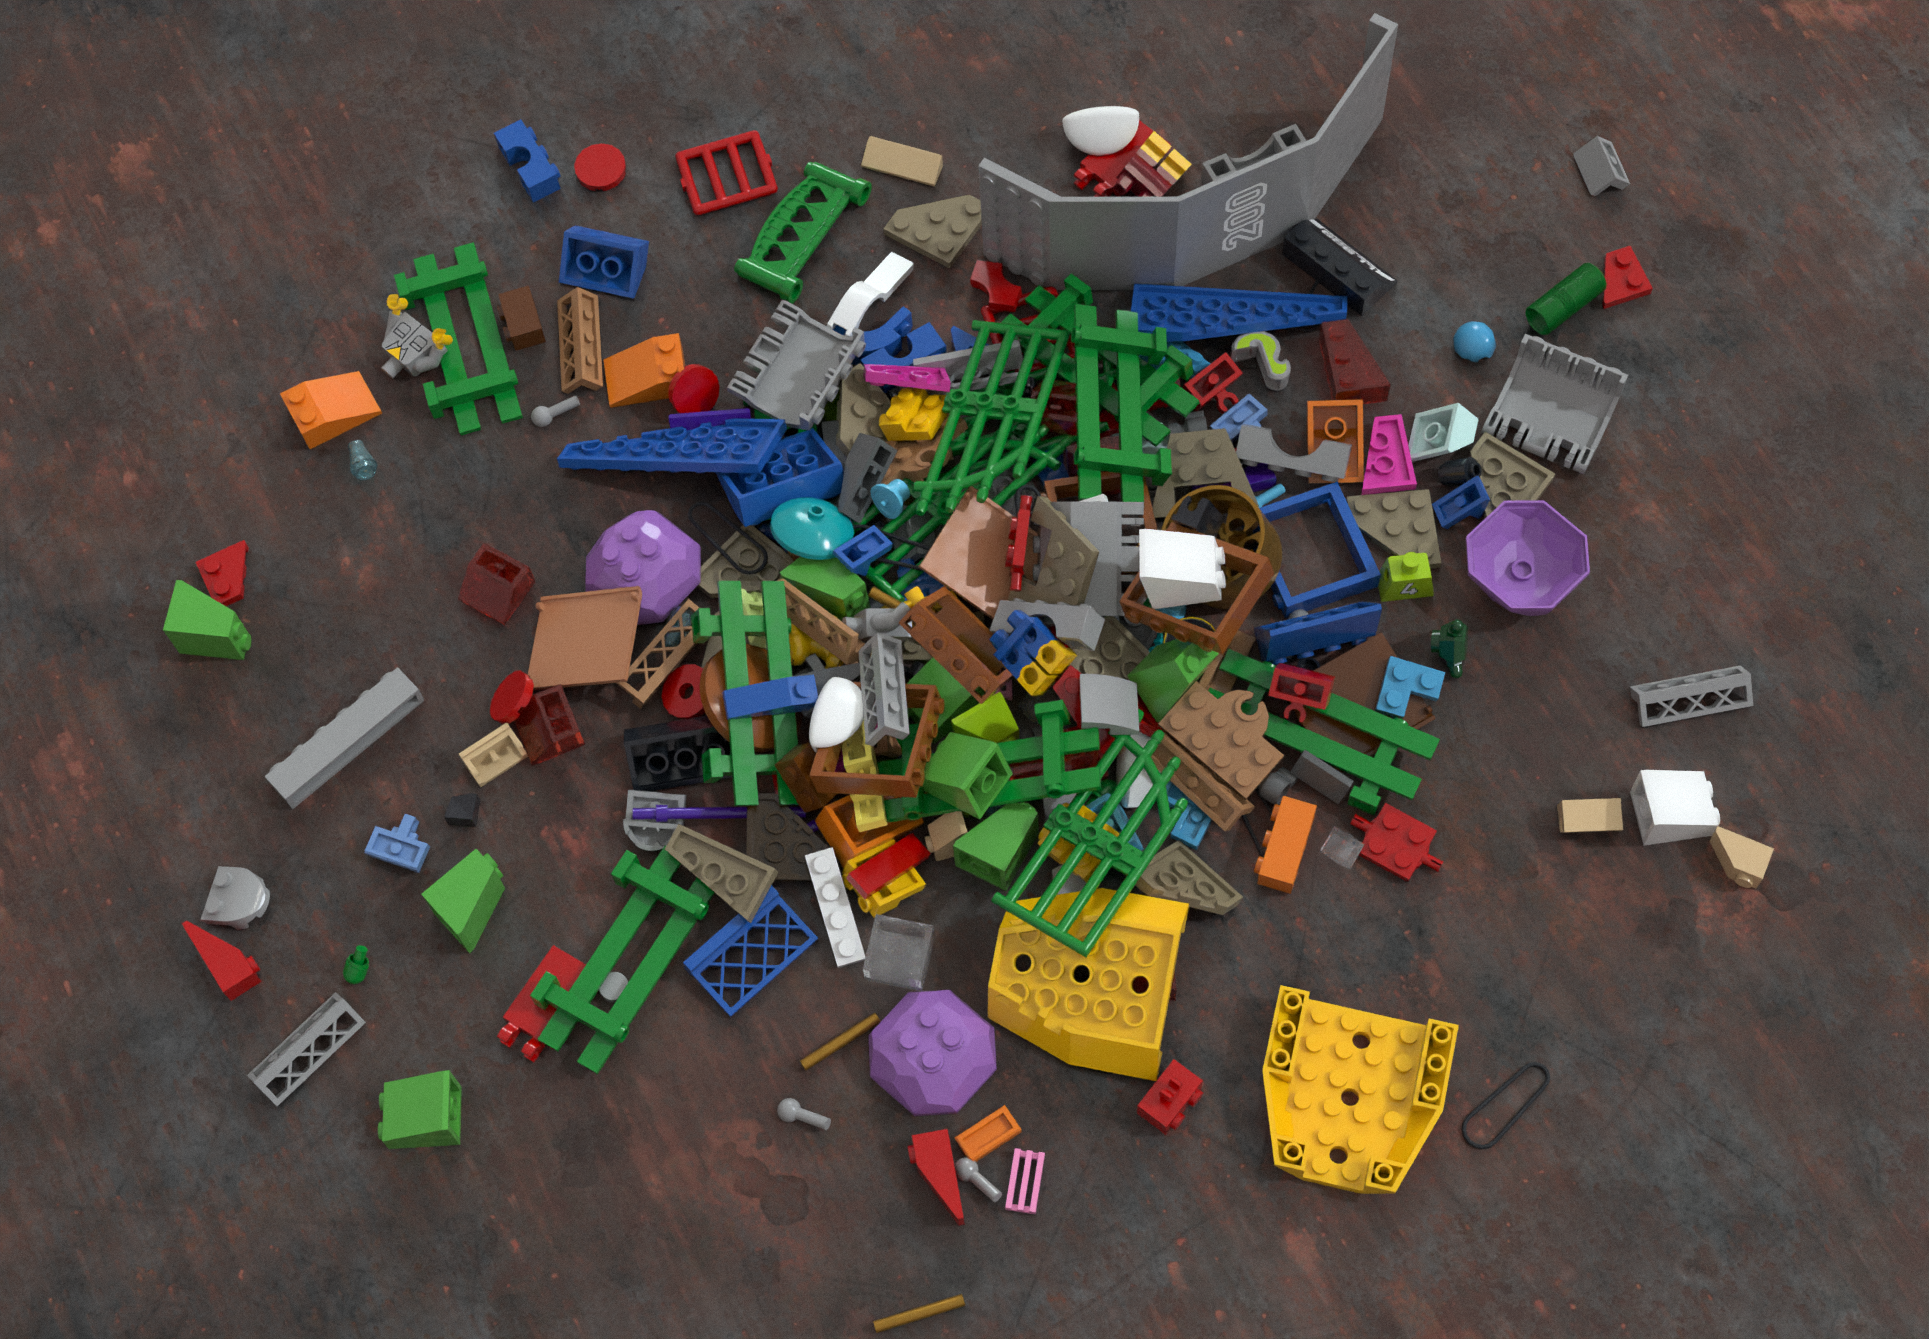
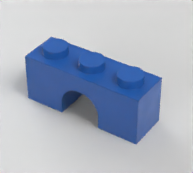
[494,120,561,203]
[861,322,947,393]

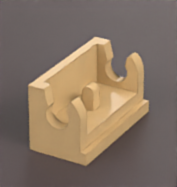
[459,723,528,787]
[1557,798,1623,833]

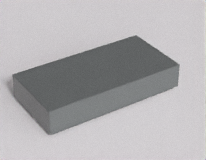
[1290,750,1354,804]

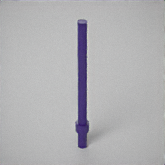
[633,805,806,822]

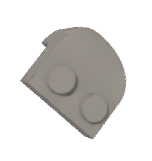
[623,790,687,851]
[200,866,270,930]

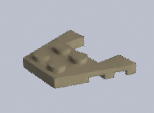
[1152,428,1259,519]
[1008,496,1099,605]

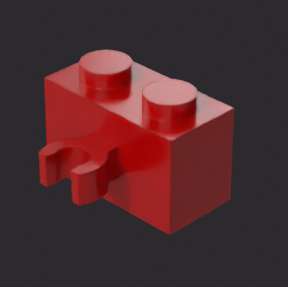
[1182,352,1243,414]
[1268,663,1335,722]
[1137,1059,1203,1135]

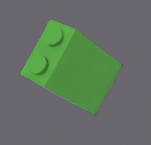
[779,557,871,622]
[163,580,251,660]
[1127,639,1219,722]
[907,657,986,744]
[922,732,1013,819]
[953,802,1039,891]
[421,849,505,953]
[378,1070,462,1149]

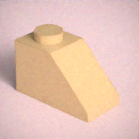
[924,811,967,861]
[1710,826,1774,889]

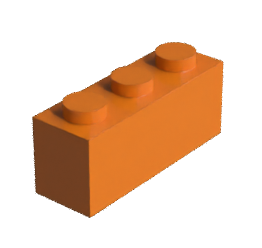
[1254,796,1317,894]

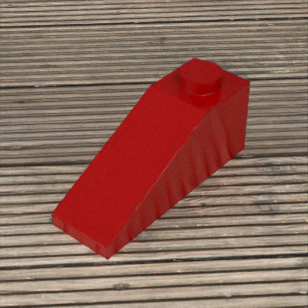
[182,921,262,1001]
[908,1129,965,1226]

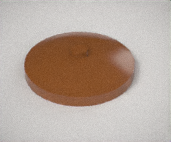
[700,644,803,753]

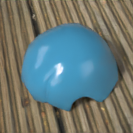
[1453,321,1496,362]

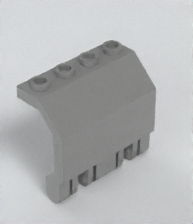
[726,300,866,430]
[1481,334,1628,474]
[1033,502,1144,616]

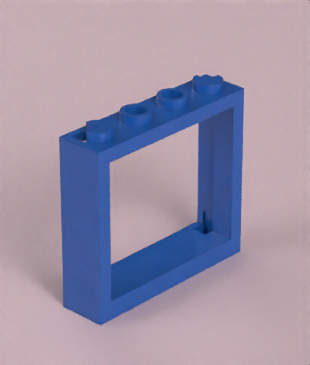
[1241,482,1381,619]

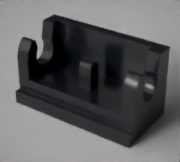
[1171,496,1225,538]

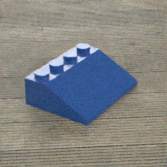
[715,428,844,527]
[1254,602,1382,665]

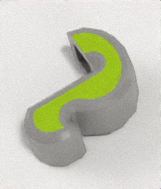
[1230,331,1291,391]

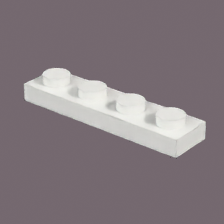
[805,847,866,968]

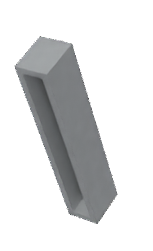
[265,667,424,809]

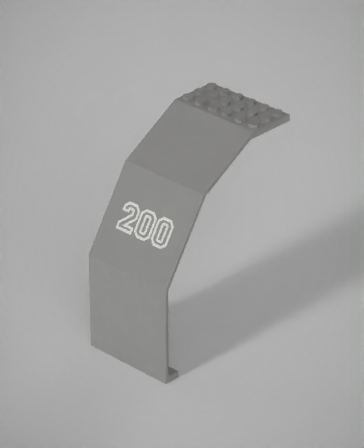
[978,13,1398,290]

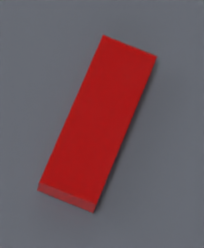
[846,833,931,899]

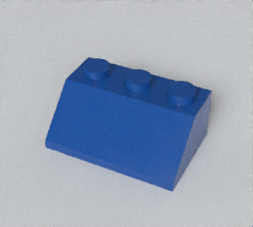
[559,225,649,298]

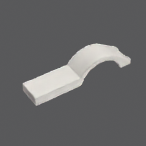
[827,252,914,336]

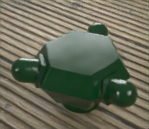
[1431,619,1468,679]

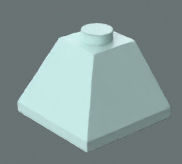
[1408,403,1478,462]

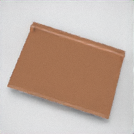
[919,486,1038,620]
[528,586,642,690]

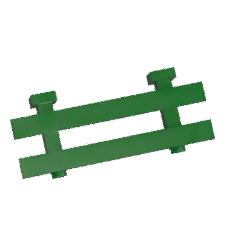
[394,242,523,435]
[1001,274,1200,447]
[1071,304,1172,502]
[691,581,799,806]
[1208,649,1440,816]
[877,700,1101,823]
[530,845,715,1075]

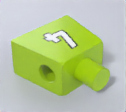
[1378,552,1434,602]

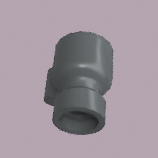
[1167,411,1207,438]
[1257,767,1298,805]

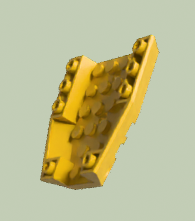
[988,888,1189,1081]
[1262,985,1459,1194]

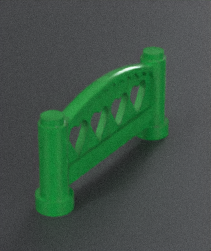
[734,161,872,304]

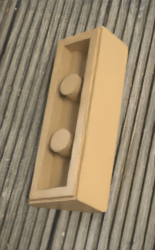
[861,136,943,187]

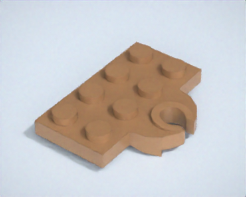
[881,413,968,485]
[1158,681,1284,800]

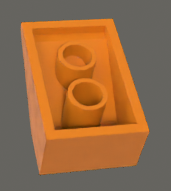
[604,333,685,408]
[280,371,382,449]
[1307,400,1364,483]
[815,795,924,868]

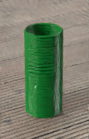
[1525,263,1607,335]

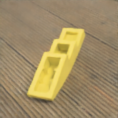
[842,720,888,832]

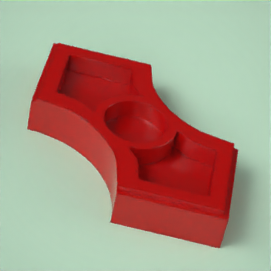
[970,260,1022,312]

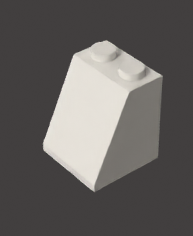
[1139,529,1226,609]
[1630,770,1720,846]

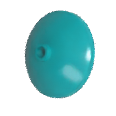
[770,497,854,560]

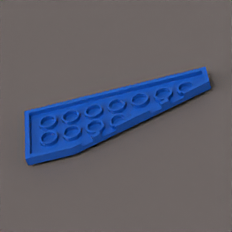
[1131,284,1347,342]
[557,418,787,475]

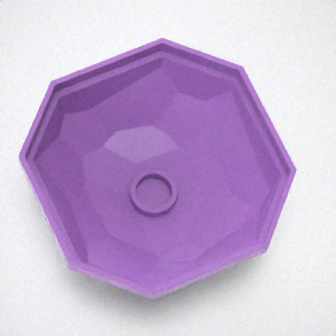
[1466,500,1590,616]
[586,510,701,625]
[868,990,997,1116]

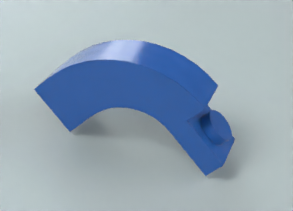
[833,306,913,365]

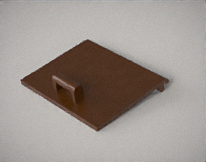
[1287,632,1436,773]

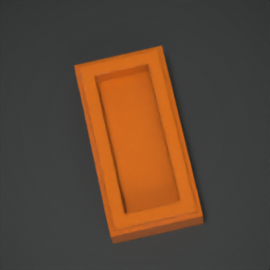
[955,1105,1022,1162]

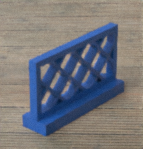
[683,885,818,1018]

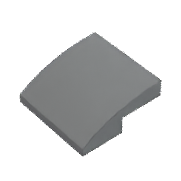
[1079,674,1139,735]

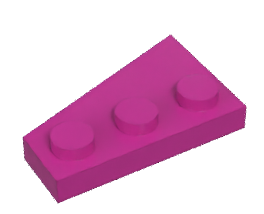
[863,364,951,392]
[1361,414,1417,495]

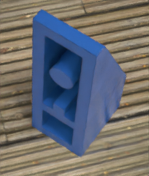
[722,674,818,720]

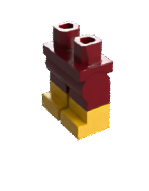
[1113,131,1192,197]

